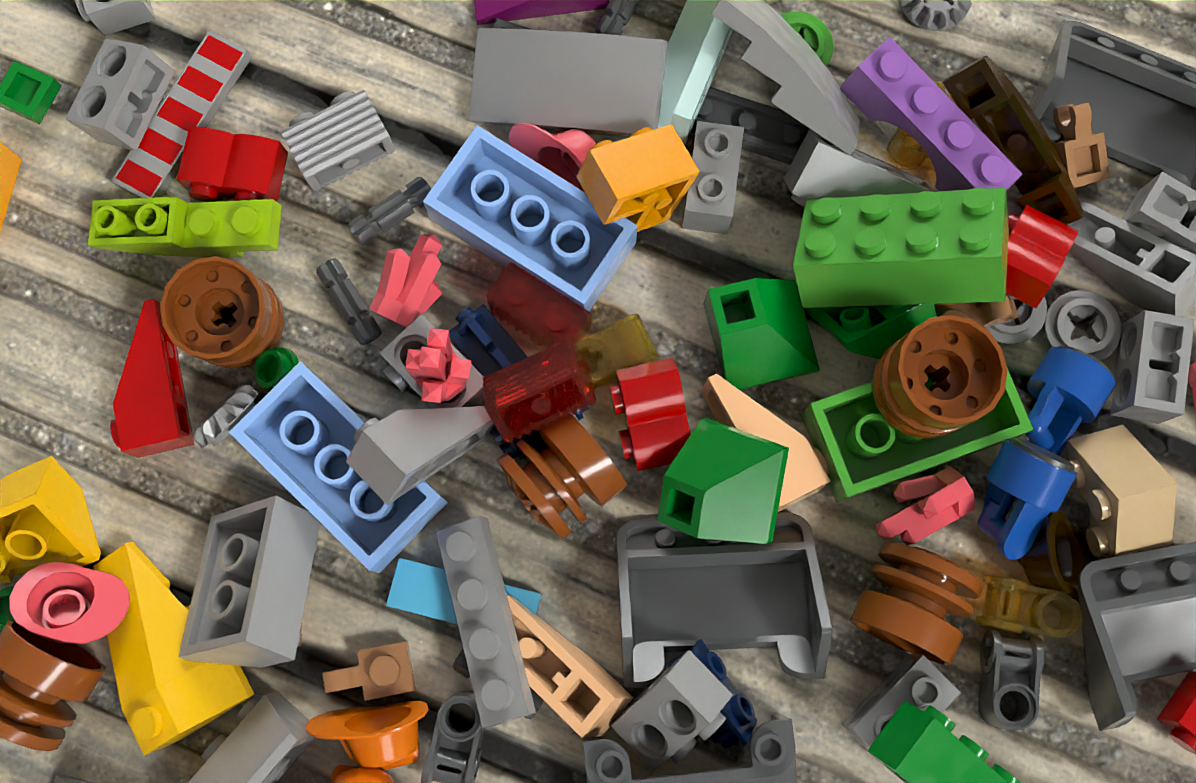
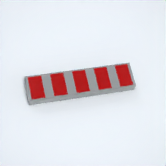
[111,30,252,198]

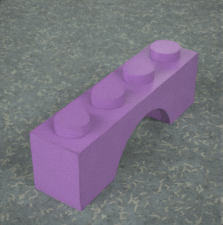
[840,37,1022,191]

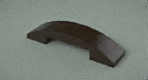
[942,55,1084,225]

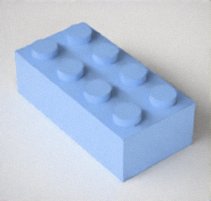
[423,125,638,318]
[229,361,448,573]

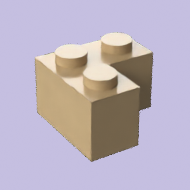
[1067,425,1178,559]

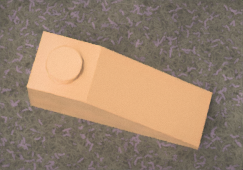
[701,374,831,512]
[507,595,634,738]

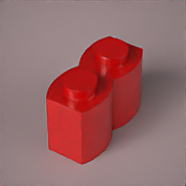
[177,127,288,202]
[1006,205,1079,308]
[609,358,691,471]

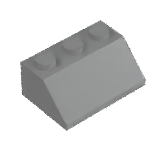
[178,496,320,668]
[177,692,316,783]

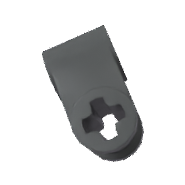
[978,629,1044,730]
[421,691,485,783]

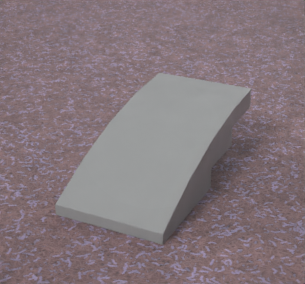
[711,0,860,156]
[468,28,668,136]

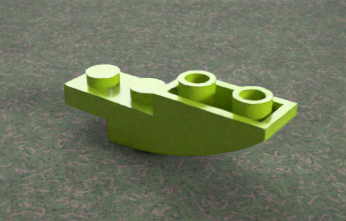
[88,197,282,258]

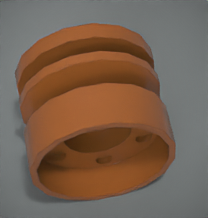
[160,256,285,369]
[871,315,1008,439]
[496,407,627,540]
[850,541,984,666]
[0,620,105,751]

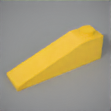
[0,456,101,584]
[93,542,255,756]

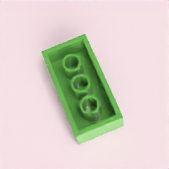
[793,187,1009,308]
[801,369,1033,503]

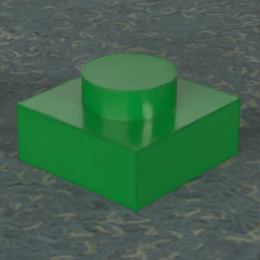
[0,60,62,125]

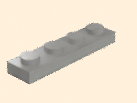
[436,516,536,728]

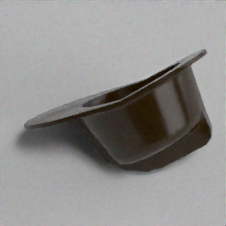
[1017,509,1099,604]

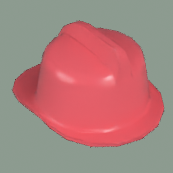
[509,123,596,192]
[9,562,130,644]

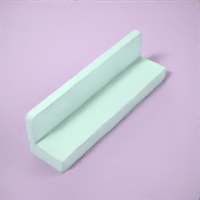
[658,0,734,145]

